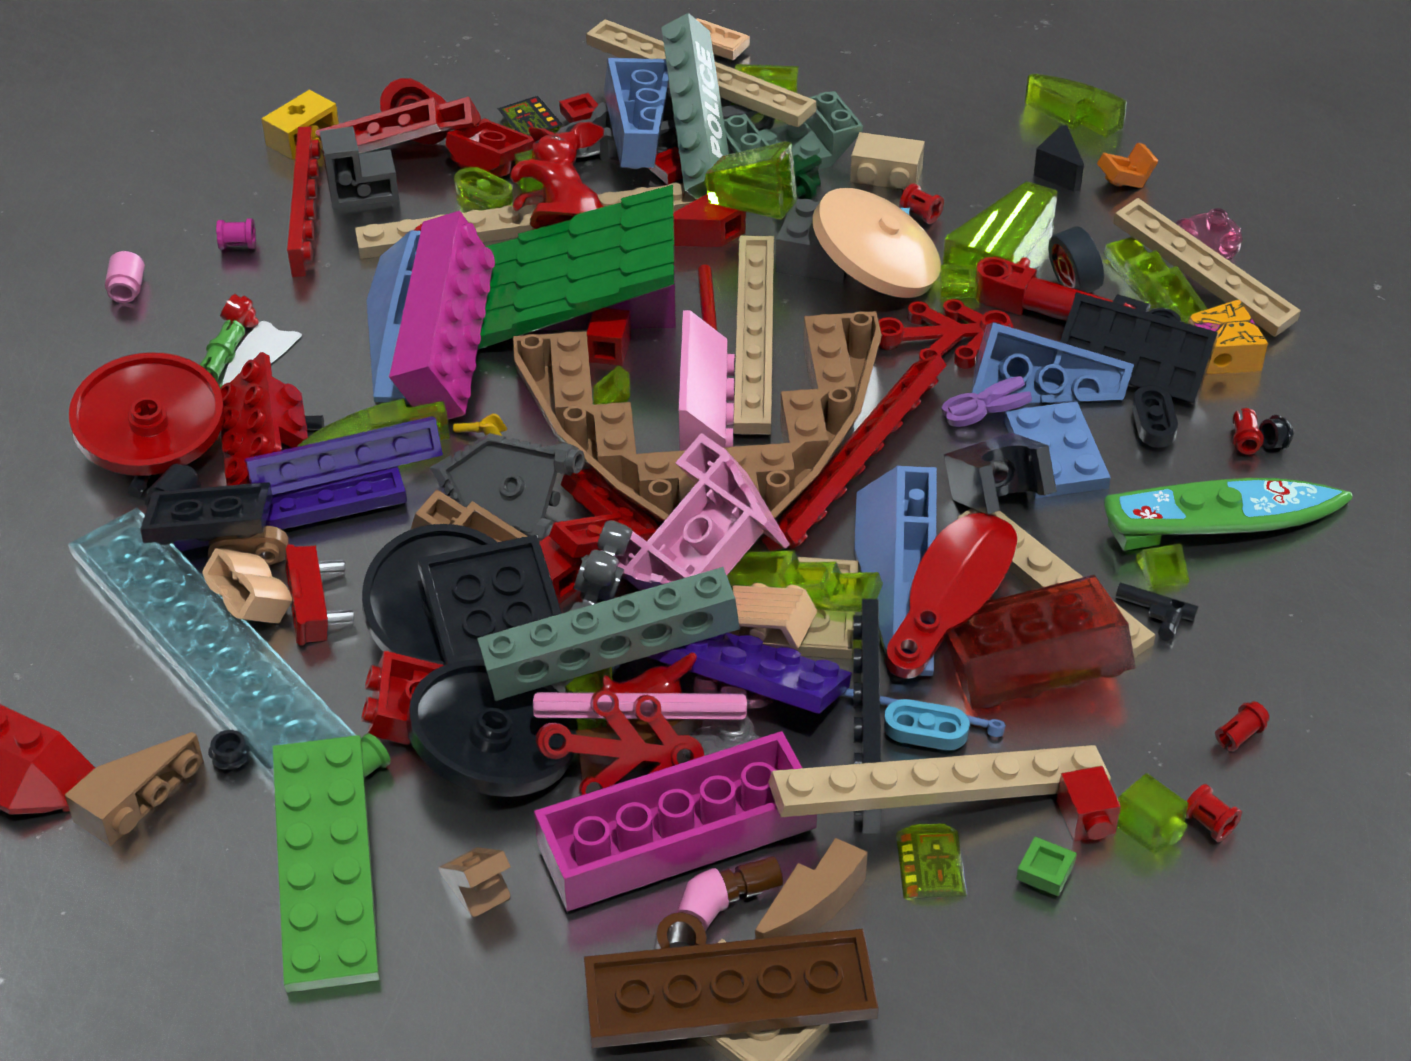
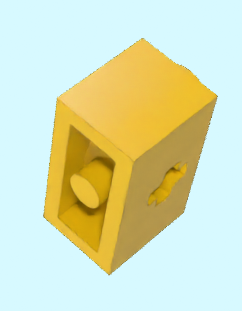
[261,89,339,160]

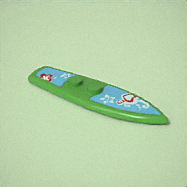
[1104,478,1353,535]

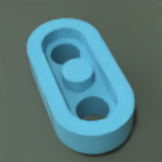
[884,699,970,750]

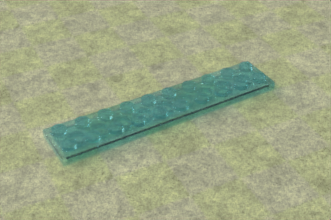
[68,508,356,776]

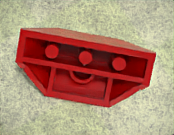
[0,704,95,814]

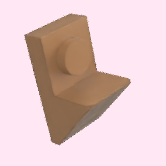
[438,847,511,917]

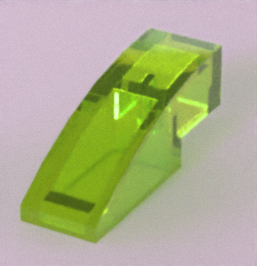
[1025,74,1127,138]

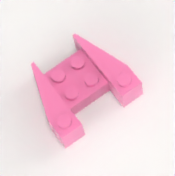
[601,433,790,591]

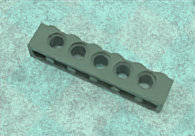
[478,567,740,701]

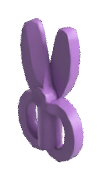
[942,376,1032,427]

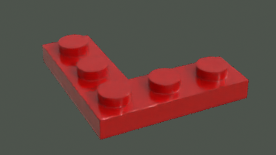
[549,469,660,558]

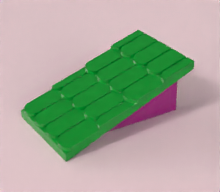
[478,185,676,349]

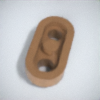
[208,526,289,565]

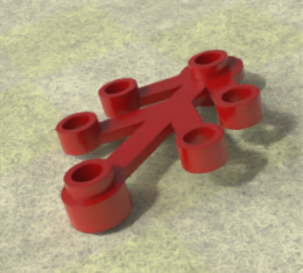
[878,299,1013,369]
[536,690,704,796]

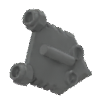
[429,433,585,541]

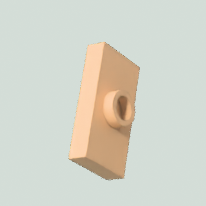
[696,18,750,60]

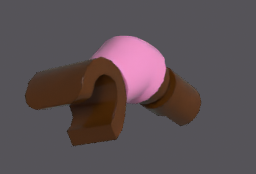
[654,856,783,949]

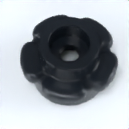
[1259,415,1294,452]
[208,730,251,769]

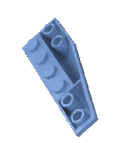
[367,230,421,404]
[854,466,937,676]

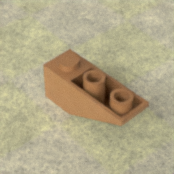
[65,732,204,847]

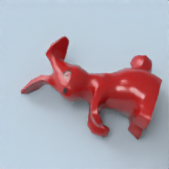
[510,122,604,230]

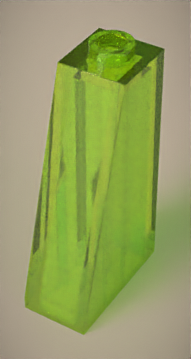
[943,181,1058,276]

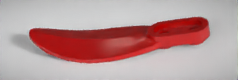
[884,513,1018,678]

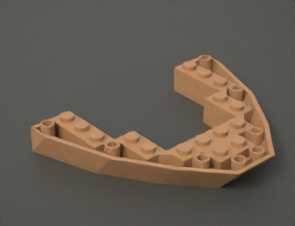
[513,311,882,525]

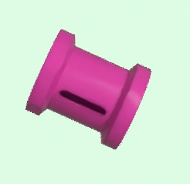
[216,218,256,250]

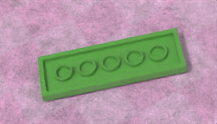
[273,735,380,993]

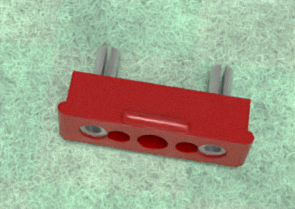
[285,544,354,646]

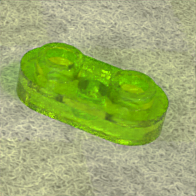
[454,167,513,209]

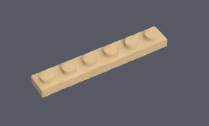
[1113,198,1301,337]
[957,508,1156,665]

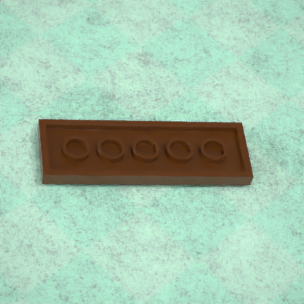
[584,928,879,1048]

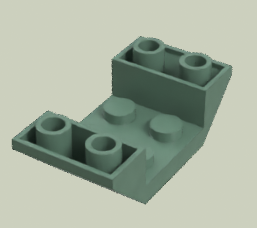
[724,91,863,175]

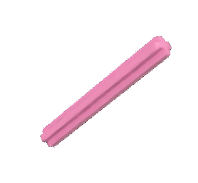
[533,692,747,720]

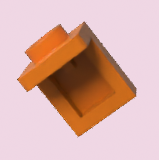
[1097,143,1158,188]

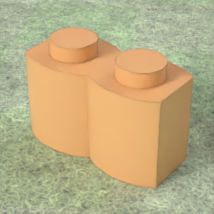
[202,548,292,624]

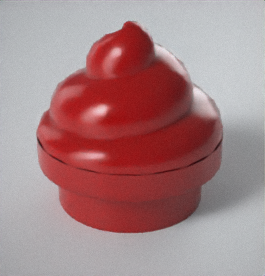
[220,294,259,328]

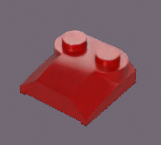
[446,118,535,180]

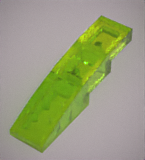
[1103,237,1207,323]
[727,551,883,612]

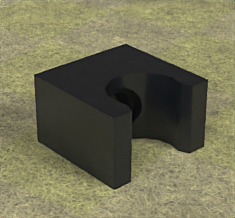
[944,432,1057,514]

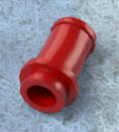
[1232,408,1264,454]
[1215,701,1270,752]

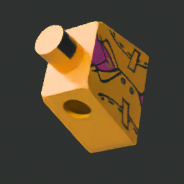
[1188,300,1268,374]

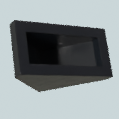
[1033,125,1084,192]

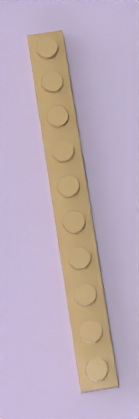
[355,183,695,259]

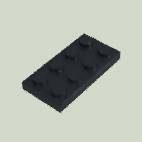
[1060,292,1219,405]

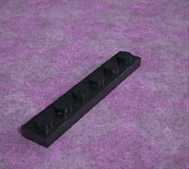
[853,599,882,834]

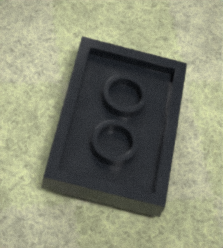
[140,482,273,545]

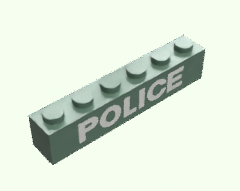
[661,13,735,199]

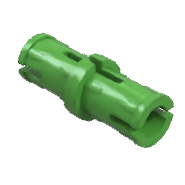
[200,320,245,382]

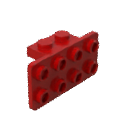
[220,352,309,486]

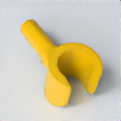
[453,414,507,436]

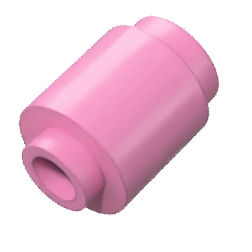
[105,251,145,303]

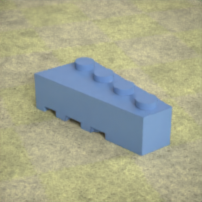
[604,58,669,169]

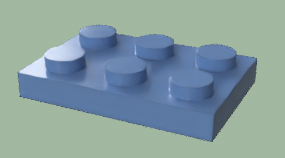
[1004,401,1111,499]

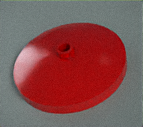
[69,352,224,476]

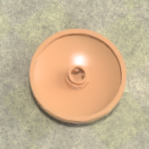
[813,188,941,298]

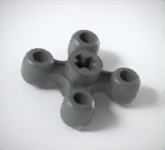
[570,520,633,611]

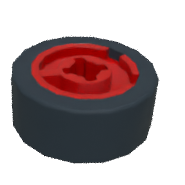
[1048,226,1104,293]

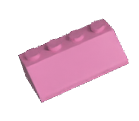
[679,310,735,451]

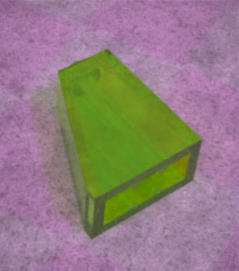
[704,141,797,220]

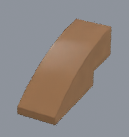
[410,489,526,542]
[755,838,868,939]

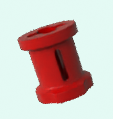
[899,183,944,224]
[1182,784,1242,842]

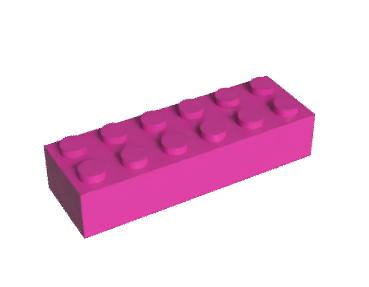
[389,210,495,422]
[534,731,817,911]

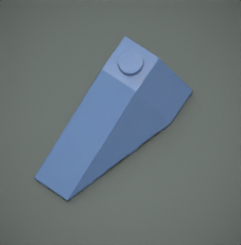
[971,322,1134,403]

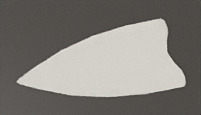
[222,321,302,386]

